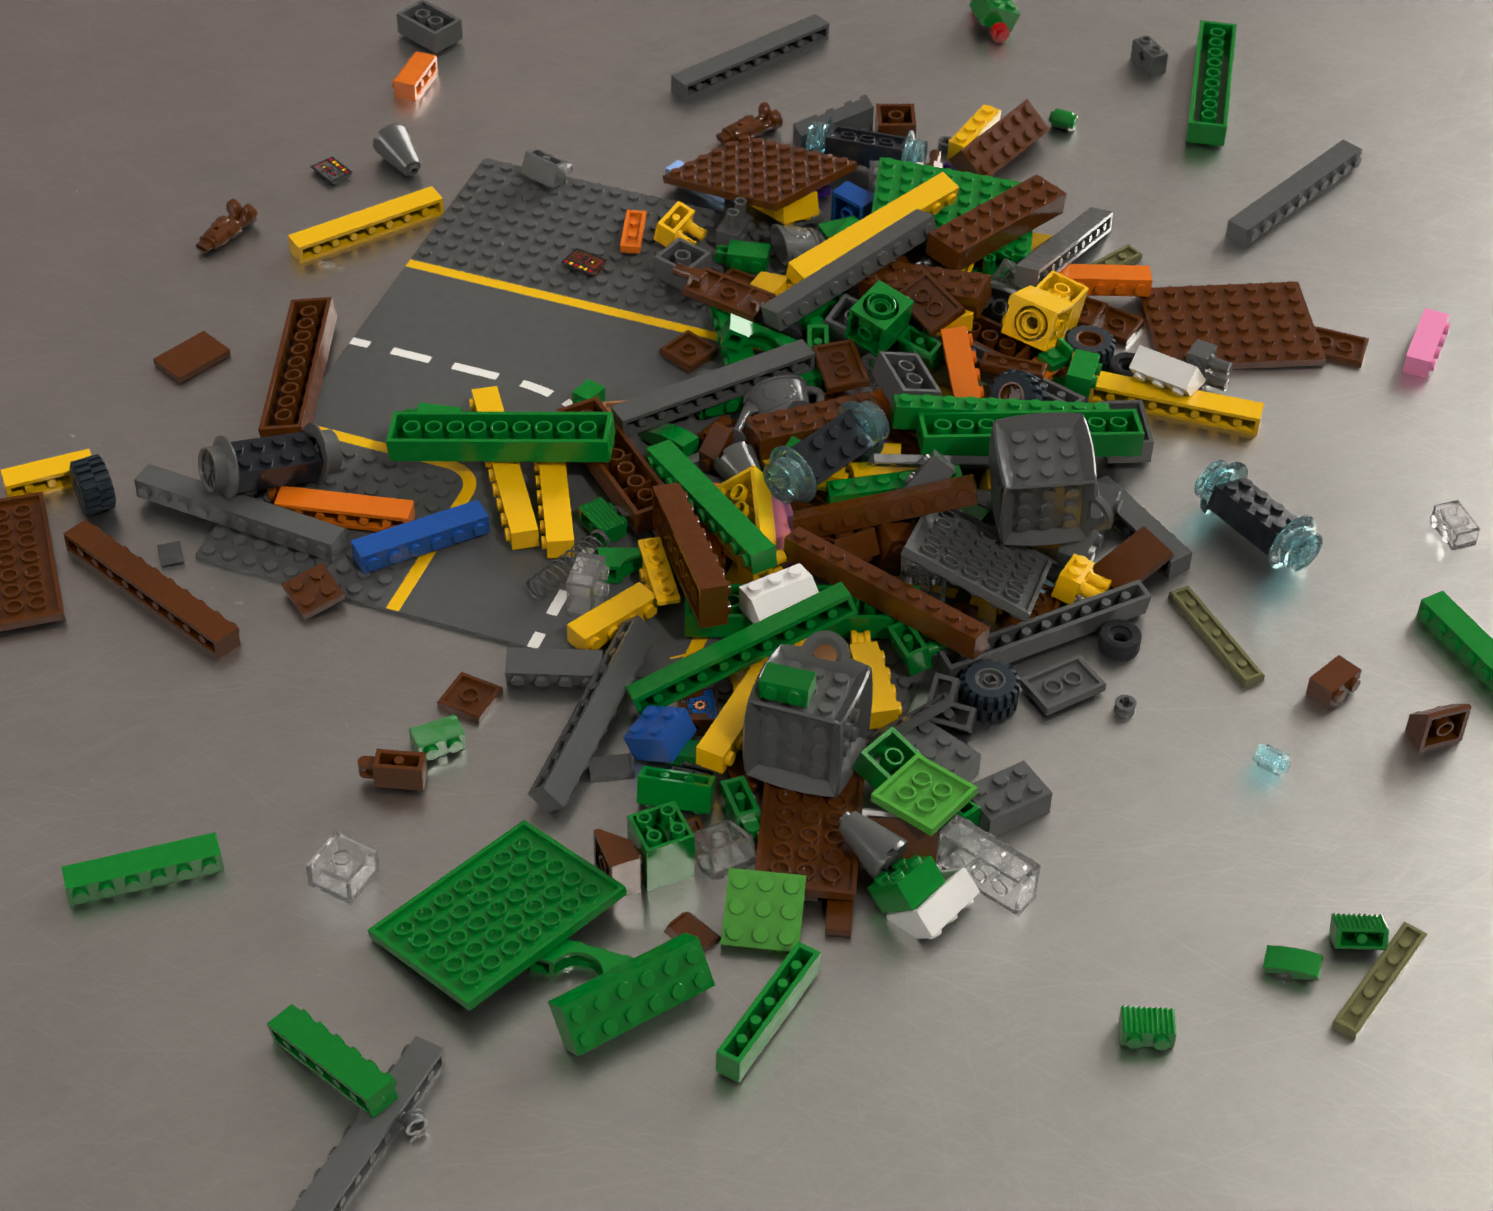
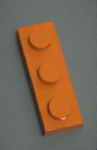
[620,210,647,254]

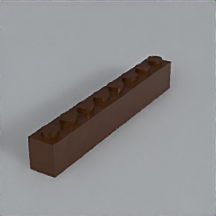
[792,474,978,537]

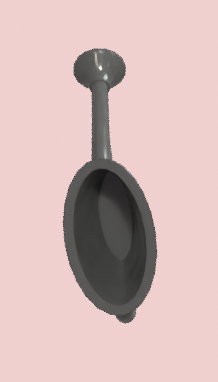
[770,209,826,266]
[730,375,825,444]

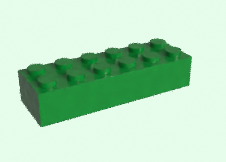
[548,932,715,1056]

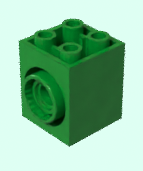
[844,280,914,357]
[627,801,696,891]

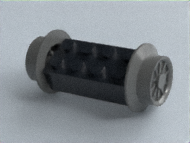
[198,423,342,499]

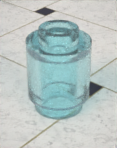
[1253,743,1291,776]

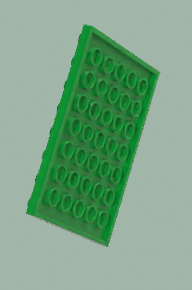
[871,157,1033,263]
[368,820,627,1011]

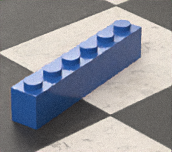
[351,500,490,574]

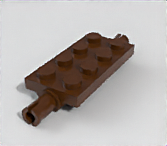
[673,262,776,322]

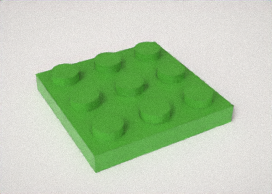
[871,753,978,836]
[720,868,806,953]

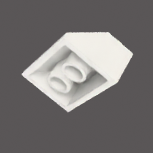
[1129,345,1206,396]
[739,563,819,624]
[886,867,980,939]

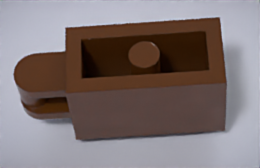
[358,749,428,791]

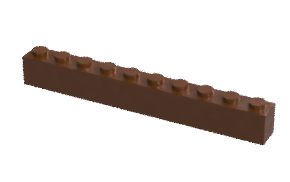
[63,520,240,659]
[784,526,990,661]

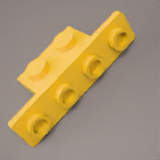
[638,537,680,606]

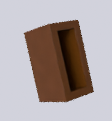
[1306,655,1362,709]

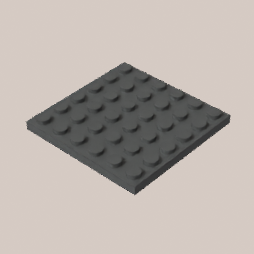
[901,508,1053,622]

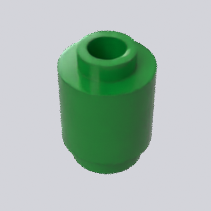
[1049,108,1078,131]

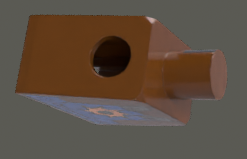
[677,687,719,736]

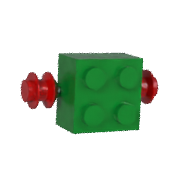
[969,0,1021,43]

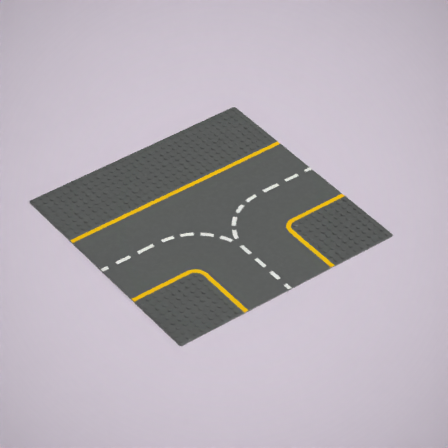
[195,159,1043,736]

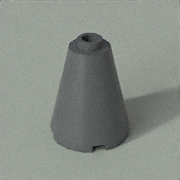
[373,123,421,176]
[713,441,762,480]
[838,811,909,879]

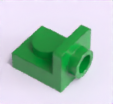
[1037,337,1074,373]

